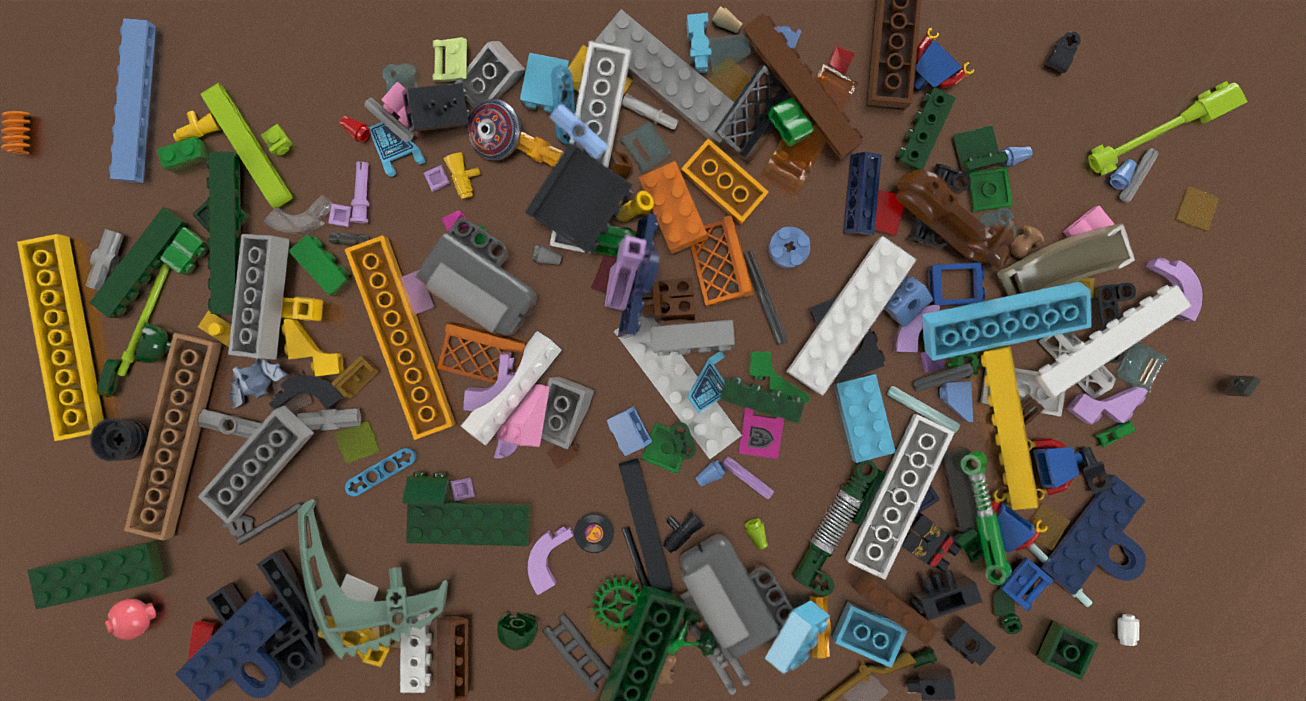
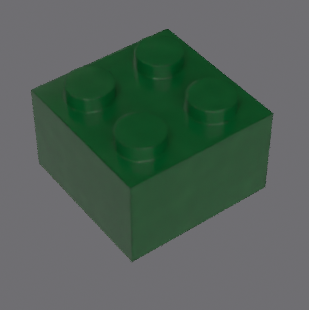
[1037,621,1099,681]

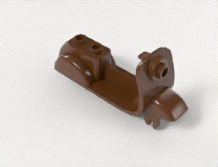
[896,169,1016,269]

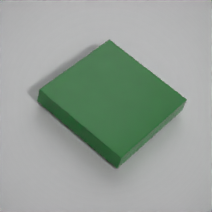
[966,167,1013,213]
[641,422,688,474]

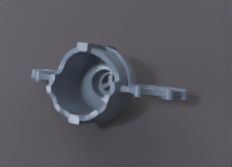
[228,358,287,409]

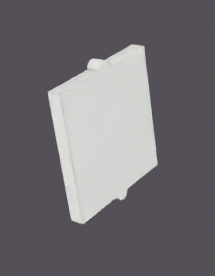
[340,574,379,602]

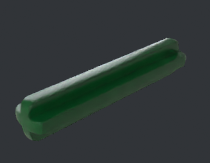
[851,469,885,525]

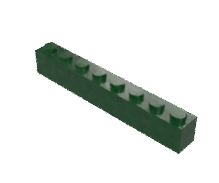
[206,152,241,314]

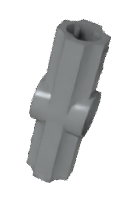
[85,229,124,290]
[297,408,361,430]
[198,409,262,438]

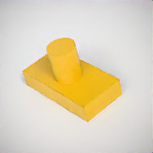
[198,310,232,347]

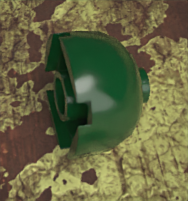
[136,322,171,364]
[497,612,538,651]

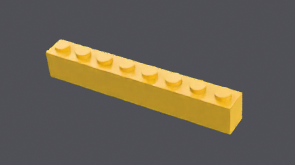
[981,345,1039,510]

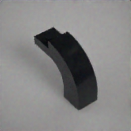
[269,376,345,410]

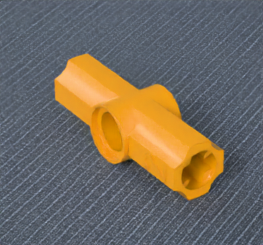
[516,131,563,167]
[809,594,831,658]

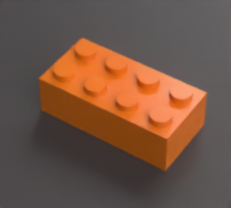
[639,161,709,254]

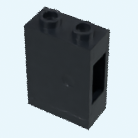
[402,83,470,132]
[912,570,982,621]

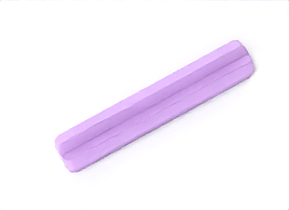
[722,457,774,499]

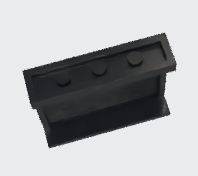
[525,143,634,254]

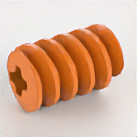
[1,111,30,155]

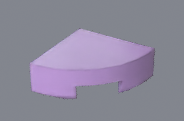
[494,440,518,458]

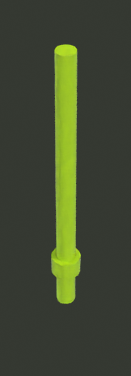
[117,263,170,377]

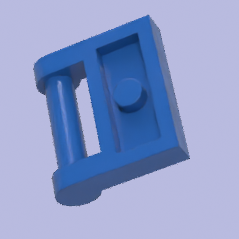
[1000,557,1054,612]

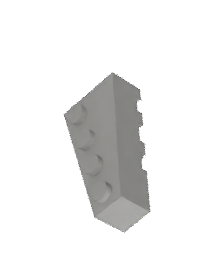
[651,320,736,356]

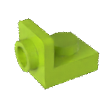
[261,124,293,156]

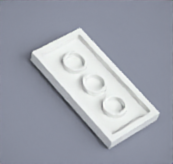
[980,368,1066,416]

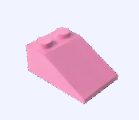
[496,384,549,447]

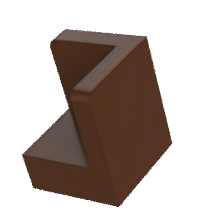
[608,151,633,179]

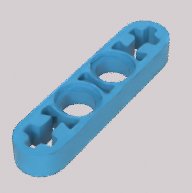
[551,65,575,145]
[345,447,417,496]

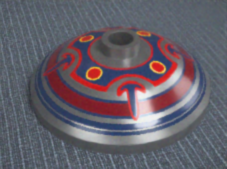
[467,99,521,160]

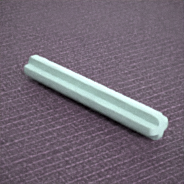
[887,386,960,433]

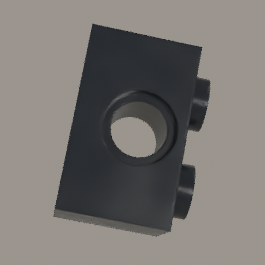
[944,617,996,666]

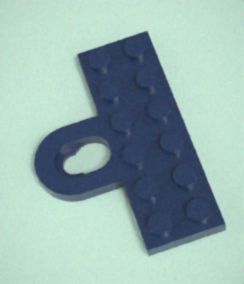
[617,213,659,339]
[1041,475,1146,595]
[175,592,286,701]

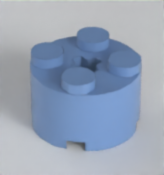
[767,227,810,270]

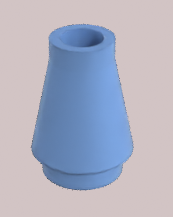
[1000,146,1033,167]
[1110,159,1137,190]
[696,460,727,487]

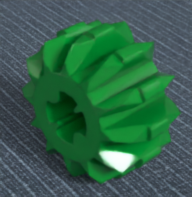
[948,351,983,379]

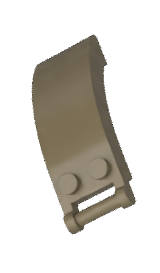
[997,224,1135,296]

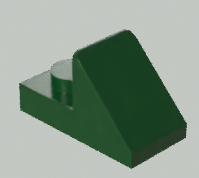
[954,527,984,564]

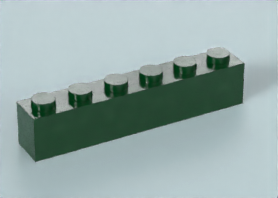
[89,207,190,318]

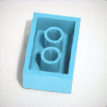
[765,601,830,674]
[832,601,907,668]

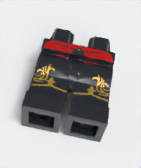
[901,513,961,572]

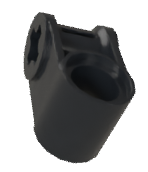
[1046,31,1081,73]

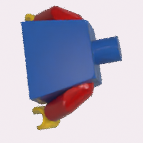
[914,28,974,91]
[1027,438,1083,500]
[990,489,1048,553]

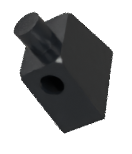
[907,669,956,701]

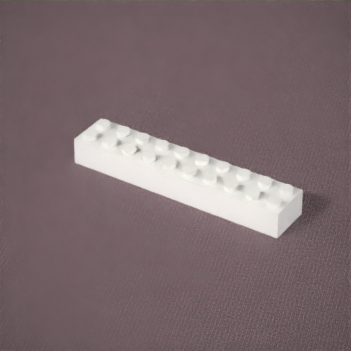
[550,41,631,254]

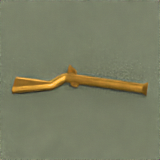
[822,650,917,701]

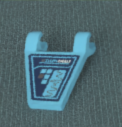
[368,122,425,177]
[687,351,743,413]

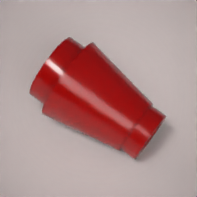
[339,116,371,142]

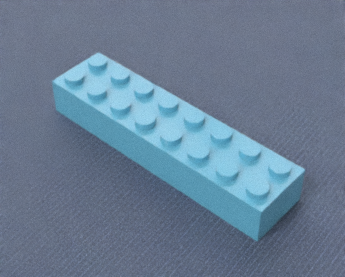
[922,281,1091,361]

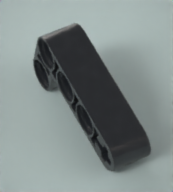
[1091,282,1136,363]

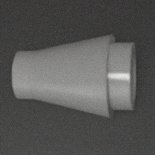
[531,244,562,265]

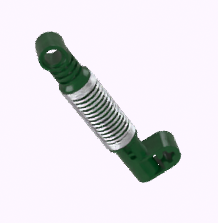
[793,460,878,596]

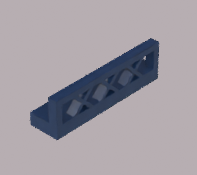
[844,152,882,235]

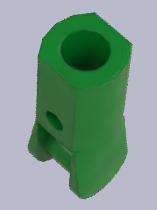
[1095,420,1135,447]

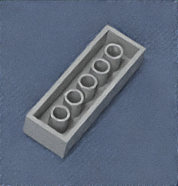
[228,234,289,359]
[198,406,314,524]

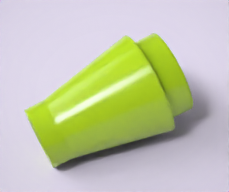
[745,518,768,550]

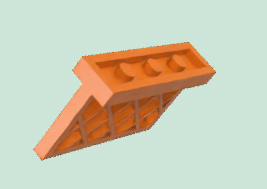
[691,215,754,307]
[438,321,528,384]

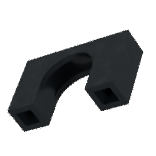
[808,298,885,383]

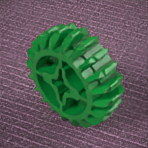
[592,577,642,632]

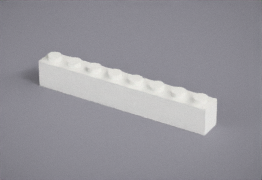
[1034,285,1191,397]

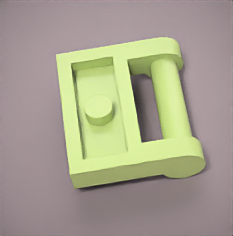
[432,37,467,82]

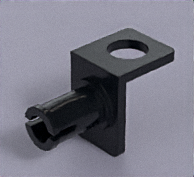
[1078,447,1113,495]

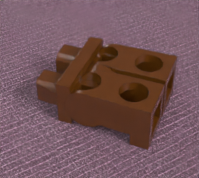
[642,277,695,322]

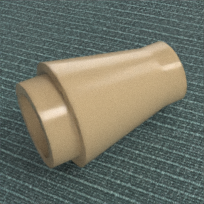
[712,6,743,33]

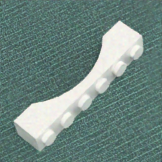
[461,331,562,445]

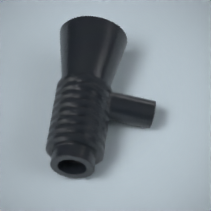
[663,511,705,553]

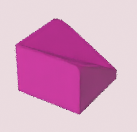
[442,210,468,232]

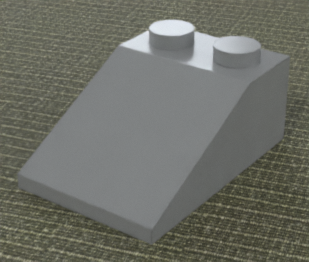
[456,41,526,108]
[541,376,594,449]

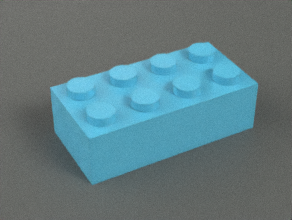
[833,374,896,463]

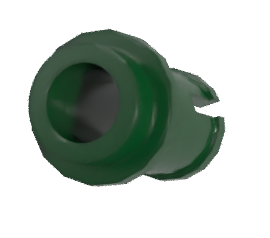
[911,648,937,668]

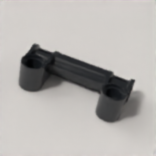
[908,164,971,250]

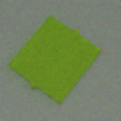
[335,421,380,464]

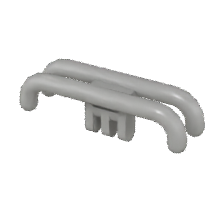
[689,618,750,695]

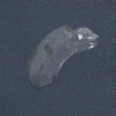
[263,195,333,235]

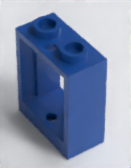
[928,263,986,306]

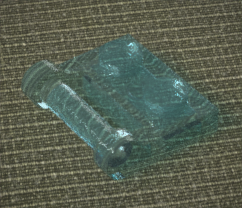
[620,120,671,173]
[1116,342,1169,393]

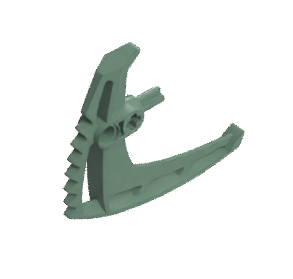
[298,499,448,659]

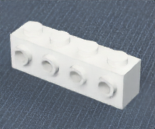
[400,612,432,693]

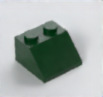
[402,472,451,505]

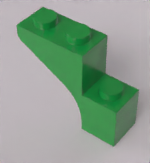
[748,351,810,403]

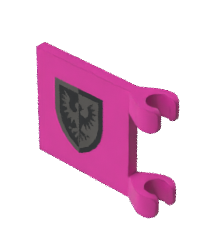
[738,407,784,459]

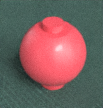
[105,598,156,640]

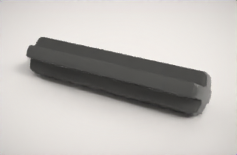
[914,363,973,391]

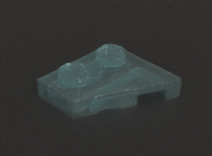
[708,34,750,78]

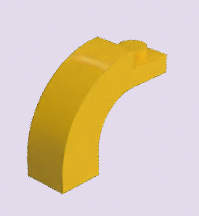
[281,298,323,321]
[317,615,390,667]

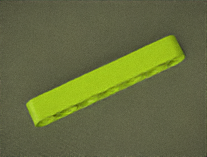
[201,83,293,210]

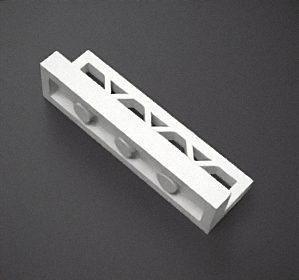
[1039,332,1116,399]

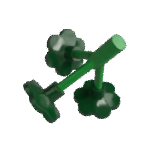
[668,607,716,656]

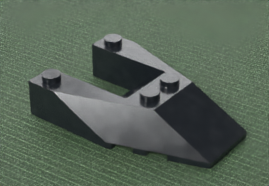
[206,549,325,689]

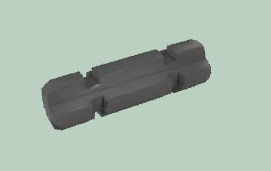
[329,232,369,245]

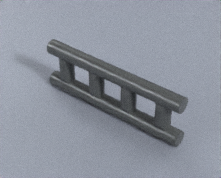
[542,614,610,694]

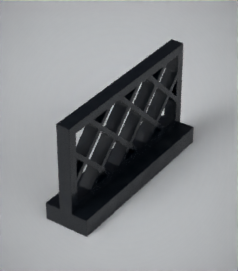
[714,65,793,162]

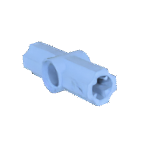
[550,104,608,159]

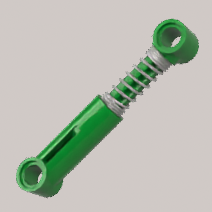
[961,451,1012,585]

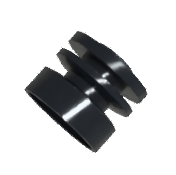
[90,418,148,461]

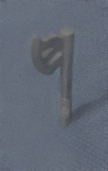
[221,502,302,545]

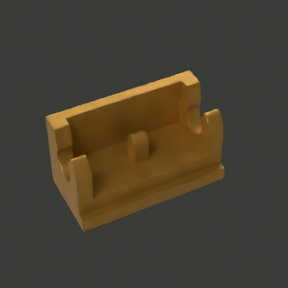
[331,356,380,399]

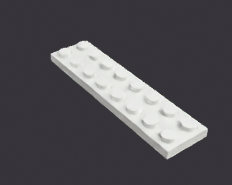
[614,311,742,459]

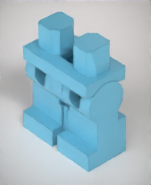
[686,13,711,74]

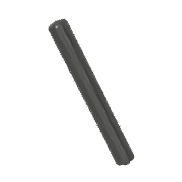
[743,250,787,345]

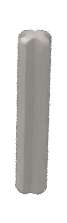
[364,98,414,143]
[1119,148,1159,203]

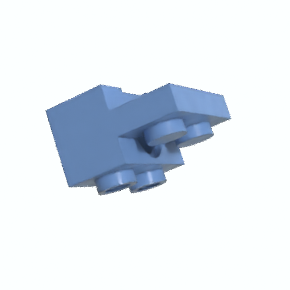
[883,275,933,327]

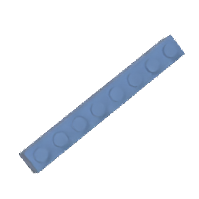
[109,18,156,183]

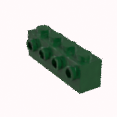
[896,87,956,171]
[720,377,805,424]

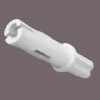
[621,94,679,130]

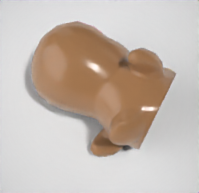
[1010,225,1044,259]
[657,653,677,684]

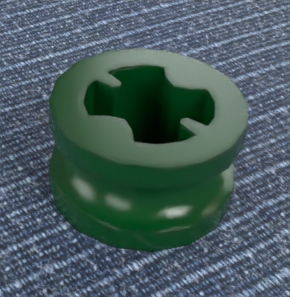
[1002,614,1022,634]

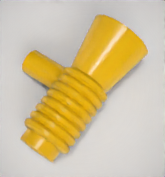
[173,111,222,142]
[443,152,480,200]
[616,191,654,222]

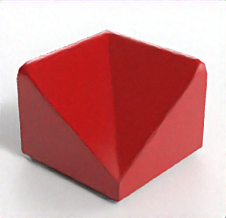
[827,46,854,75]

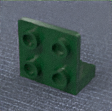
[953,125,1008,173]

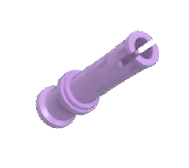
[350,162,369,224]

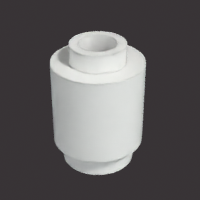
[1118,614,1139,646]

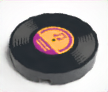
[574,513,614,553]

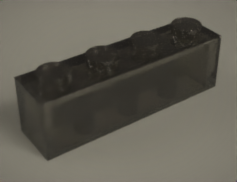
[941,447,979,532]

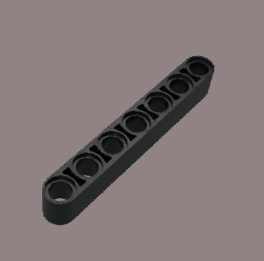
[619,458,674,593]

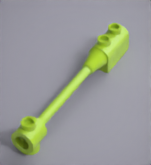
[1088,81,1248,176]

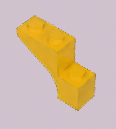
[282,319,344,376]

